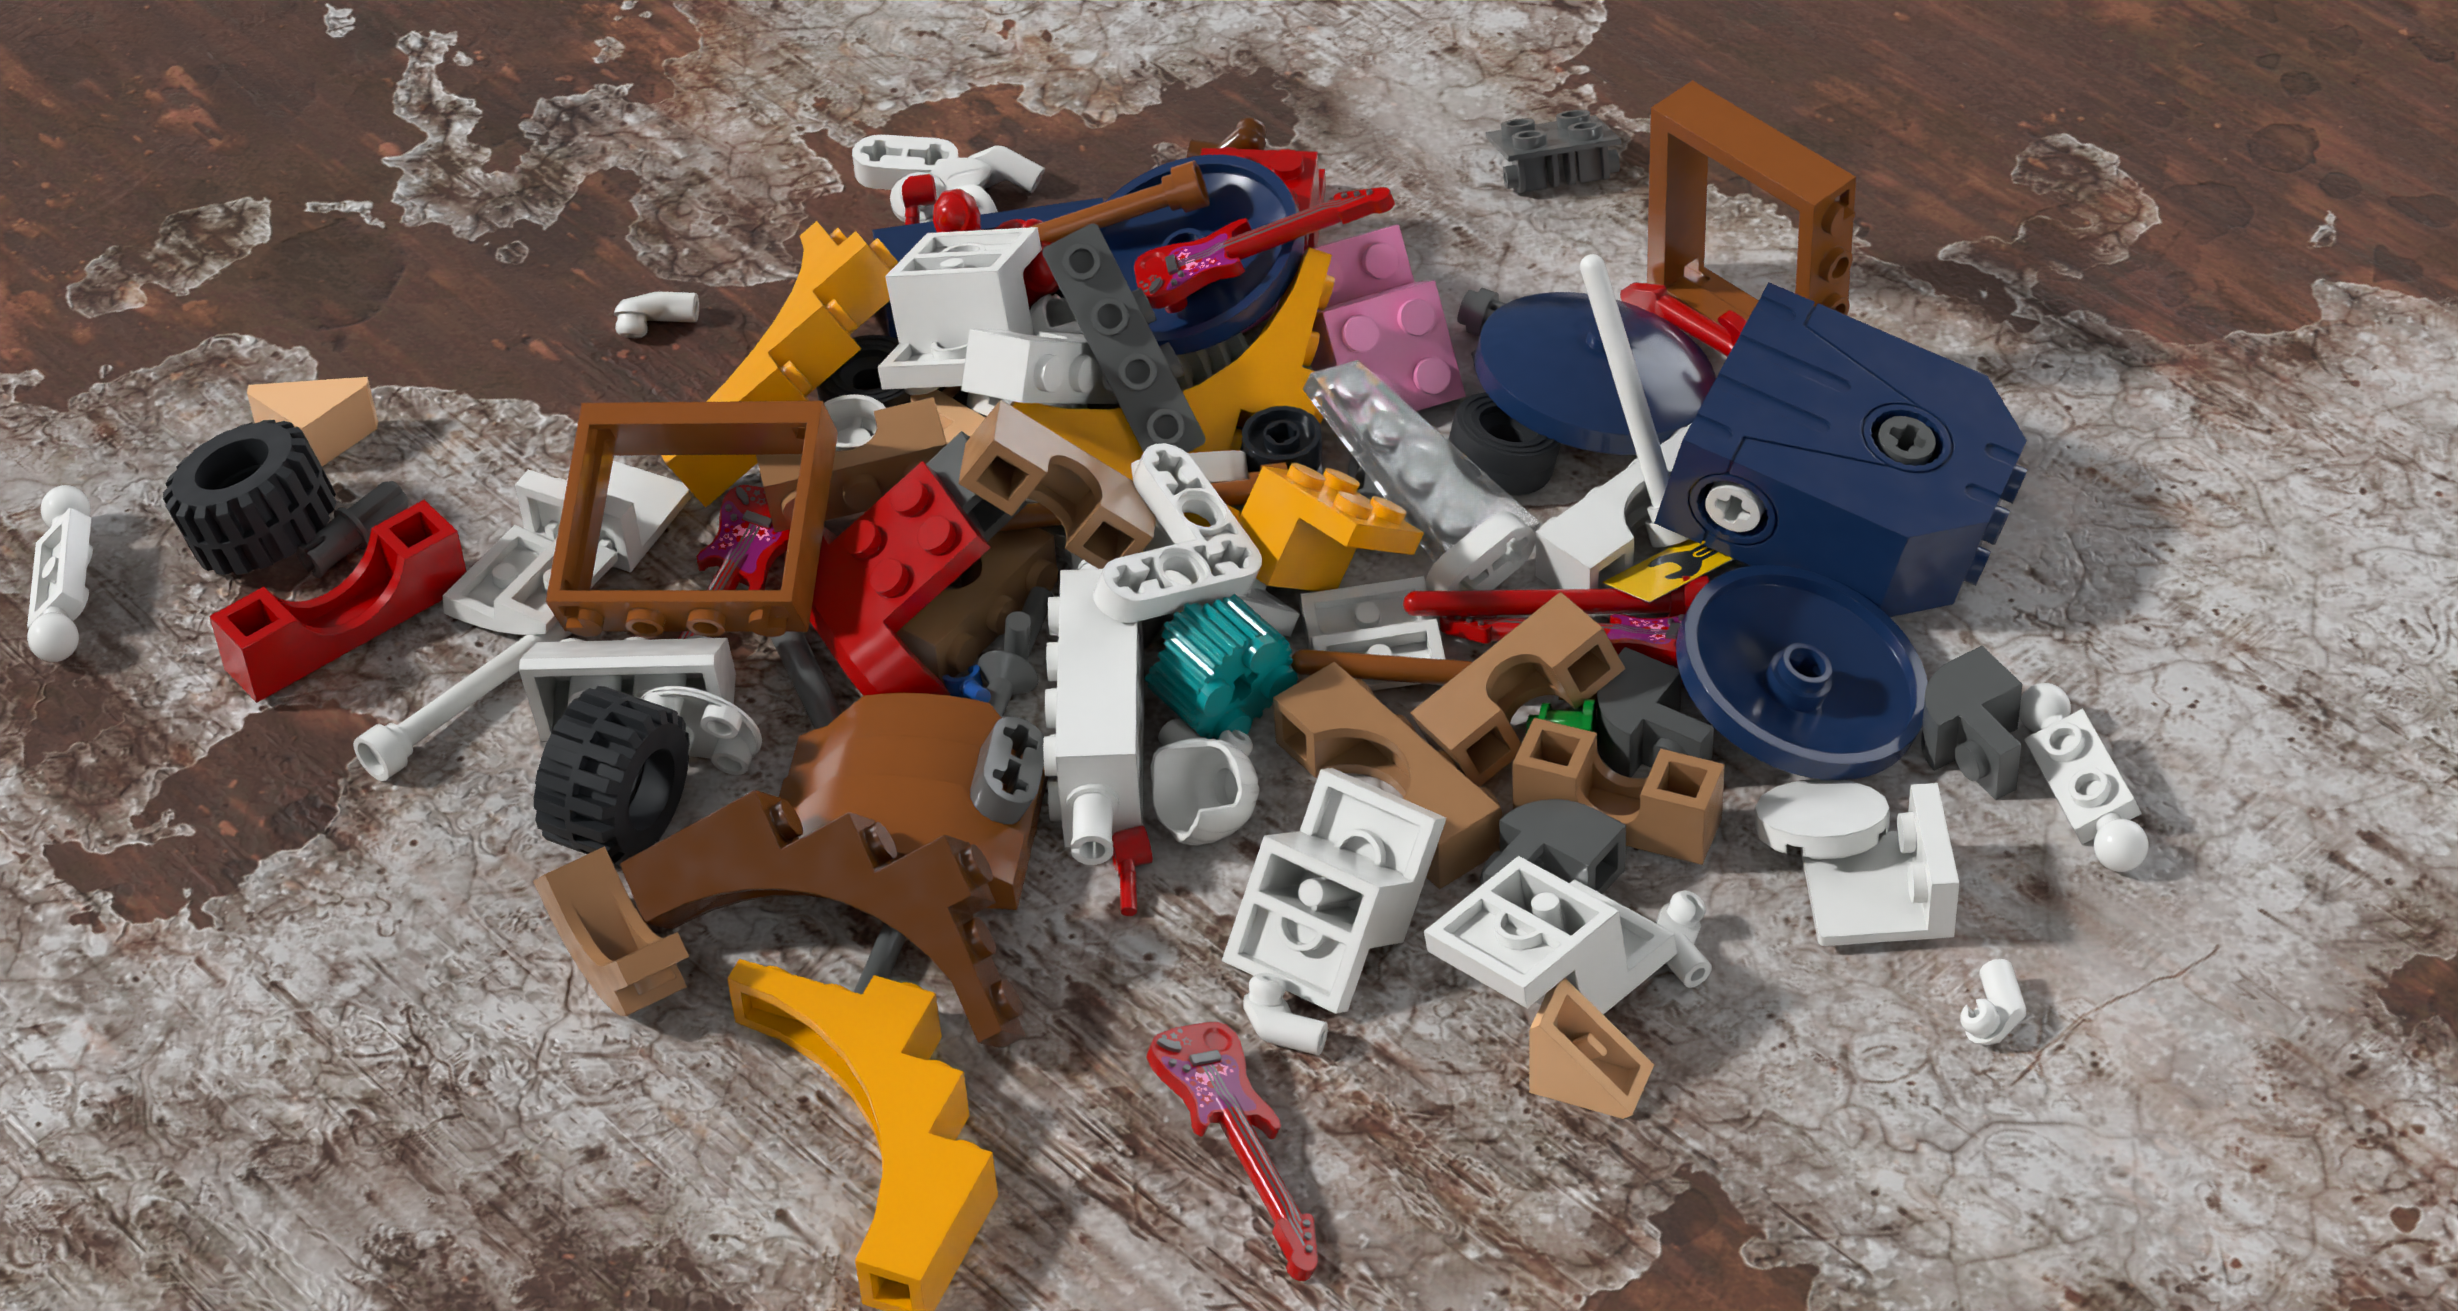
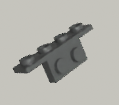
[1043,224,1206,453]

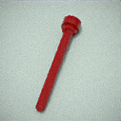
[1403,575,1709,617]

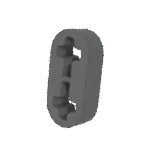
[970,716,1044,824]

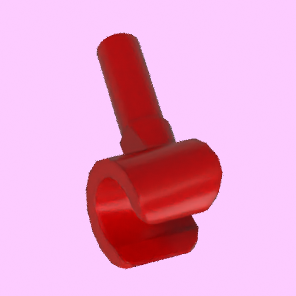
[902,174,937,225]
[1112,825,1153,916]

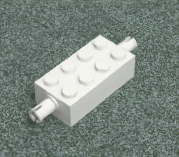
[1043,560,1145,865]

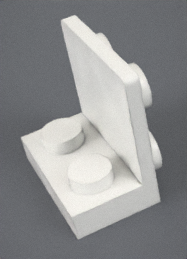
[515,461,692,572]
[1801,783,1959,946]

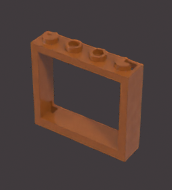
[1647,80,1856,326]
[546,401,838,637]

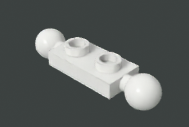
[27,485,93,662]
[2019,683,2149,872]

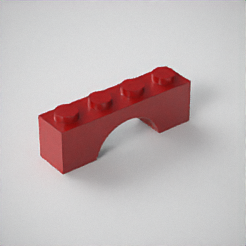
[209,499,467,703]

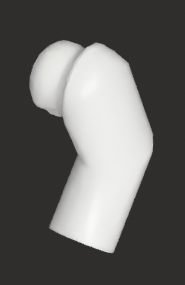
[614,292,699,338]
[1655,890,1712,988]
[1960,959,2026,1045]
[1243,973,1328,1055]

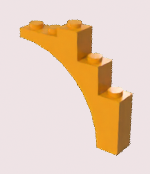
[661,221,899,508]
[1010,247,1335,481]
[727,959,998,1311]

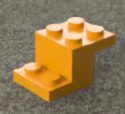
[1183,463,1424,591]

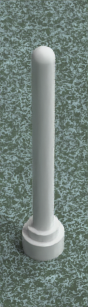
[1580,254,1688,547]
[353,622,572,781]

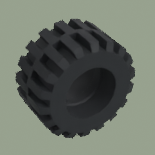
[163,420,336,575]
[534,686,690,866]

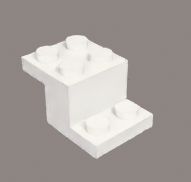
[878,227,1042,395]
[1222,768,1447,1014]
[1424,856,1677,1015]

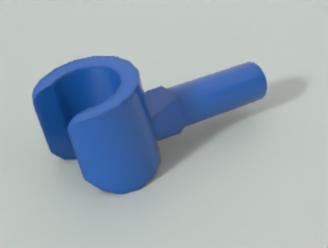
[943,665,991,703]

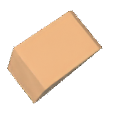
[247,377,378,467]
[1529,978,1654,1119]

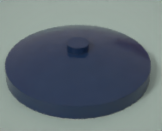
[1100,155,1304,355]
[1475,292,1716,455]
[1676,565,1928,781]

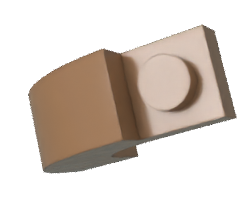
[533,846,689,1016]

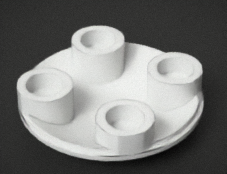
[640,686,762,775]

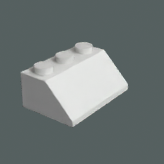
[519,635,736,741]

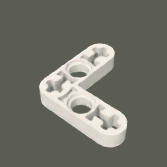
[1093,443,1262,623]

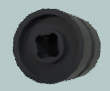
[1242,406,1323,475]

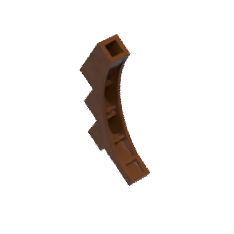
[620,790,1026,1048]

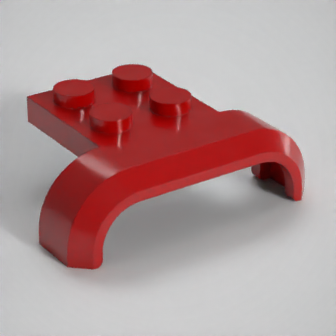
[785,461,991,696]

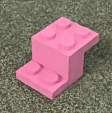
[1303,225,1466,429]

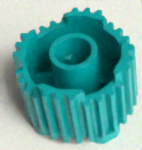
[1144,593,1298,740]

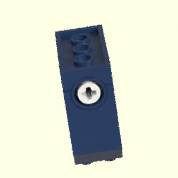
[1654,282,2028,617]

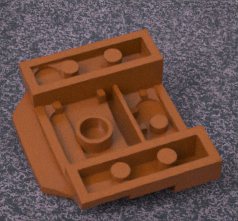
[779,693,1048,910]

